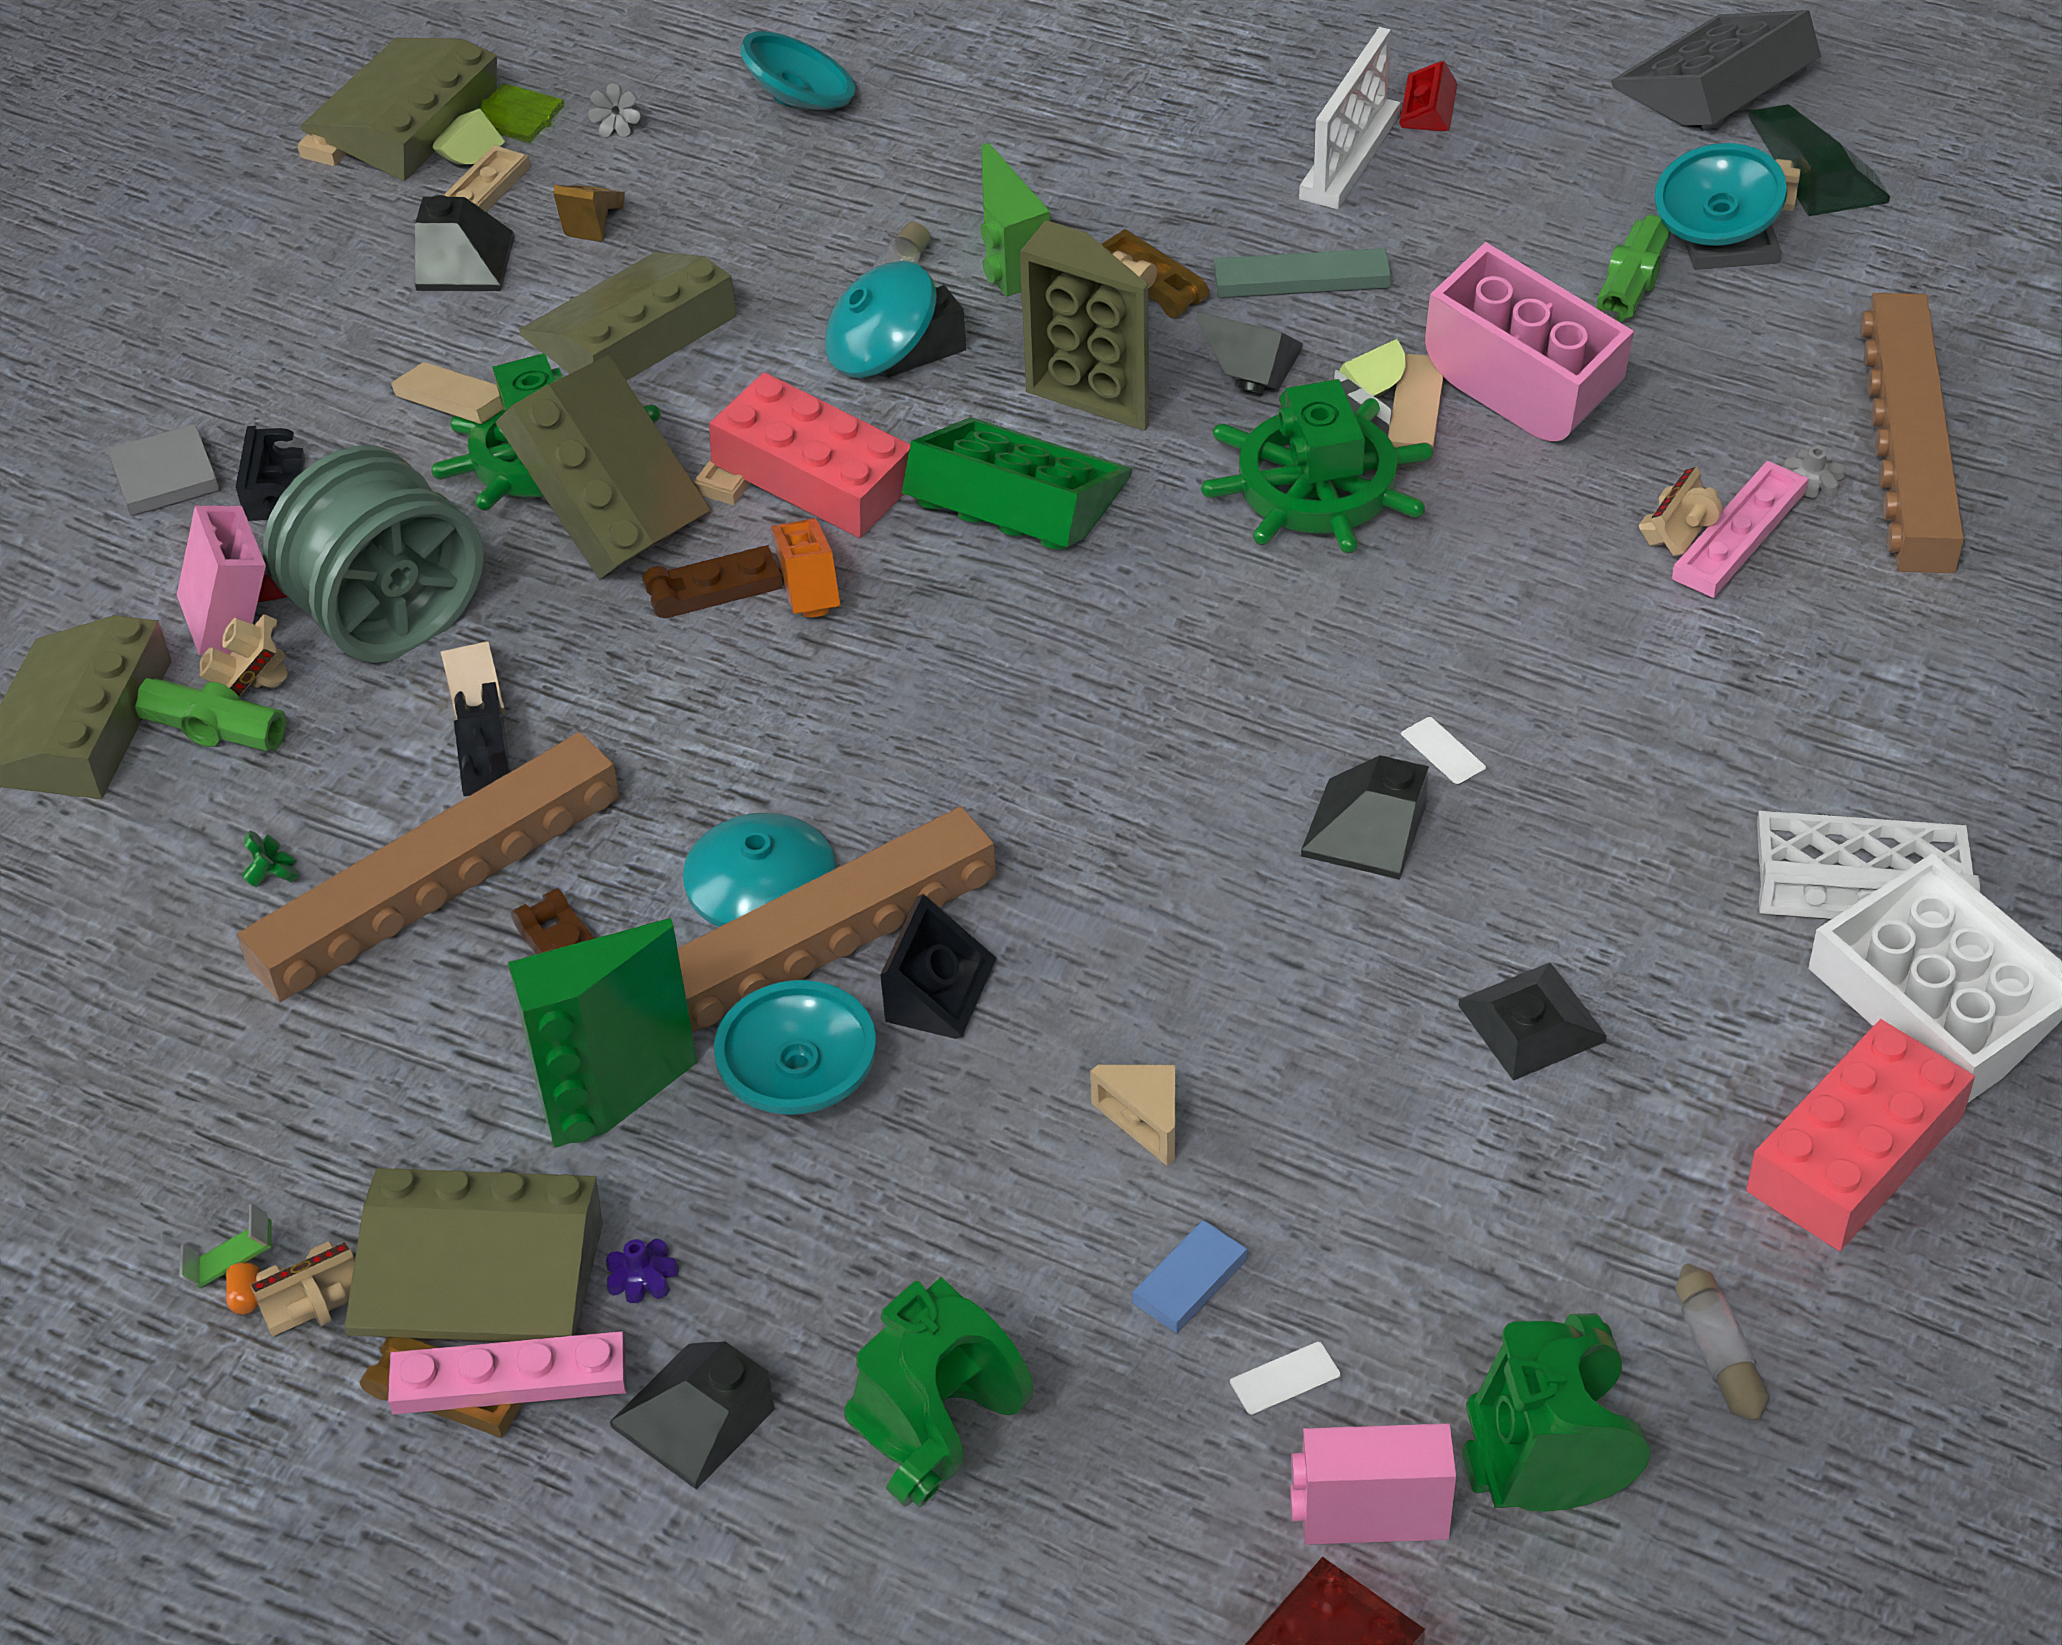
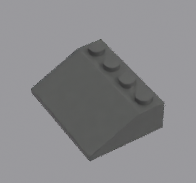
[1611,10,1821,129]

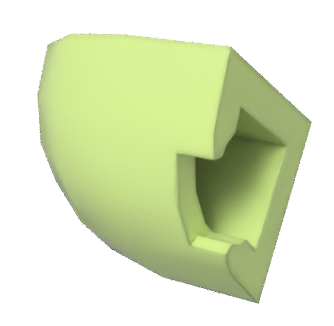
[432,109,505,165]
[1339,339,1406,398]

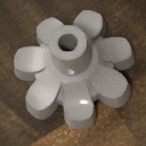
[588,83,641,137]
[1783,445,1844,498]

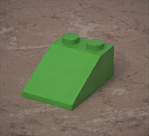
[980,143,1050,297]

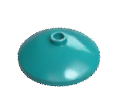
[740,31,855,110]
[1654,143,1787,245]
[824,261,937,378]
[683,813,836,927]
[714,980,877,1114]

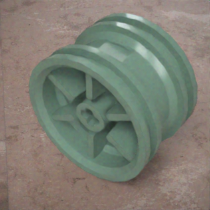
[263,445,484,663]

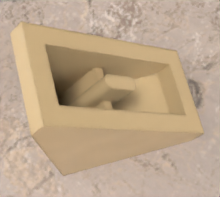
[440,641,505,720]
[1090,1065,1175,1166]

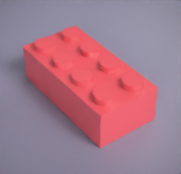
[709,372,910,538]
[1746,1018,1975,1252]

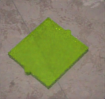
[479,83,564,143]

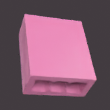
[177,506,266,655]
[1290,1423,1456,1545]

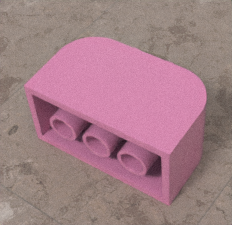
[1425,242,1634,441]

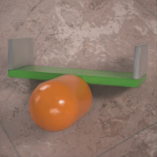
[179,1204,272,1315]

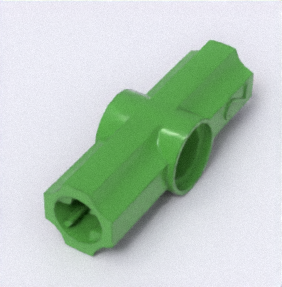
[1596,214,1671,323]
[135,678,287,751]

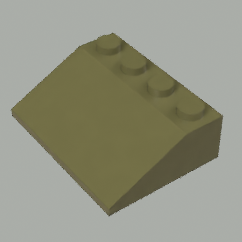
[301,37,497,181]
[1020,220,1149,431]
[519,252,737,381]
[496,355,711,580]
[0,615,171,800]
[344,1168,603,1342]

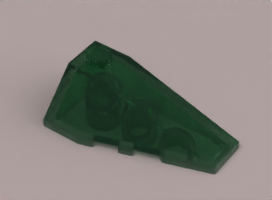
[1749,104,1890,216]

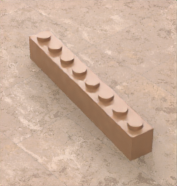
[1860,293,1964,573]
[237,732,620,1003]
[678,806,996,1033]

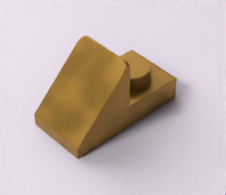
[553,185,625,242]

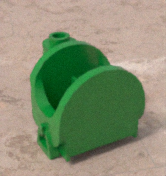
[844,1277,1034,1507]
[1461,1313,1650,1512]

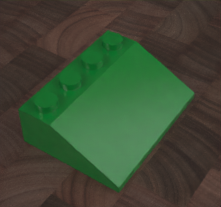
[902,417,1132,550]
[508,918,697,1148]

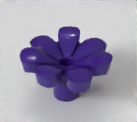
[606,1238,679,1303]

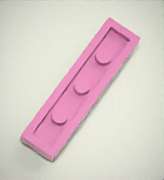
[1672,460,1809,598]
[388,1331,626,1415]

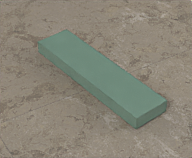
[1214,248,1391,298]

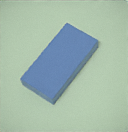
[1132,1220,1247,1334]

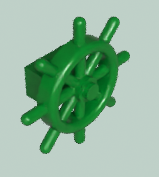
[431,353,661,511]
[1201,379,1434,554]

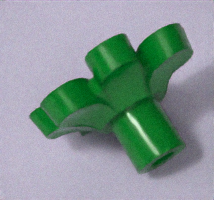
[242,830,300,887]

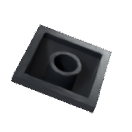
[880,894,997,1039]

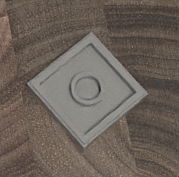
[107,424,219,516]

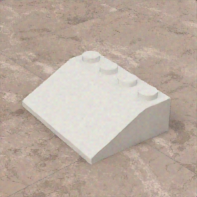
[1808,853,2062,1103]

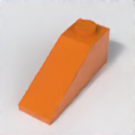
[771,518,841,617]

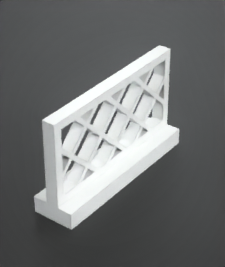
[1299,27,1401,209]
[1757,811,1980,919]

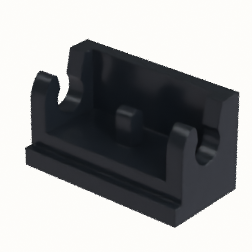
[235,426,305,521]
[454,682,511,797]

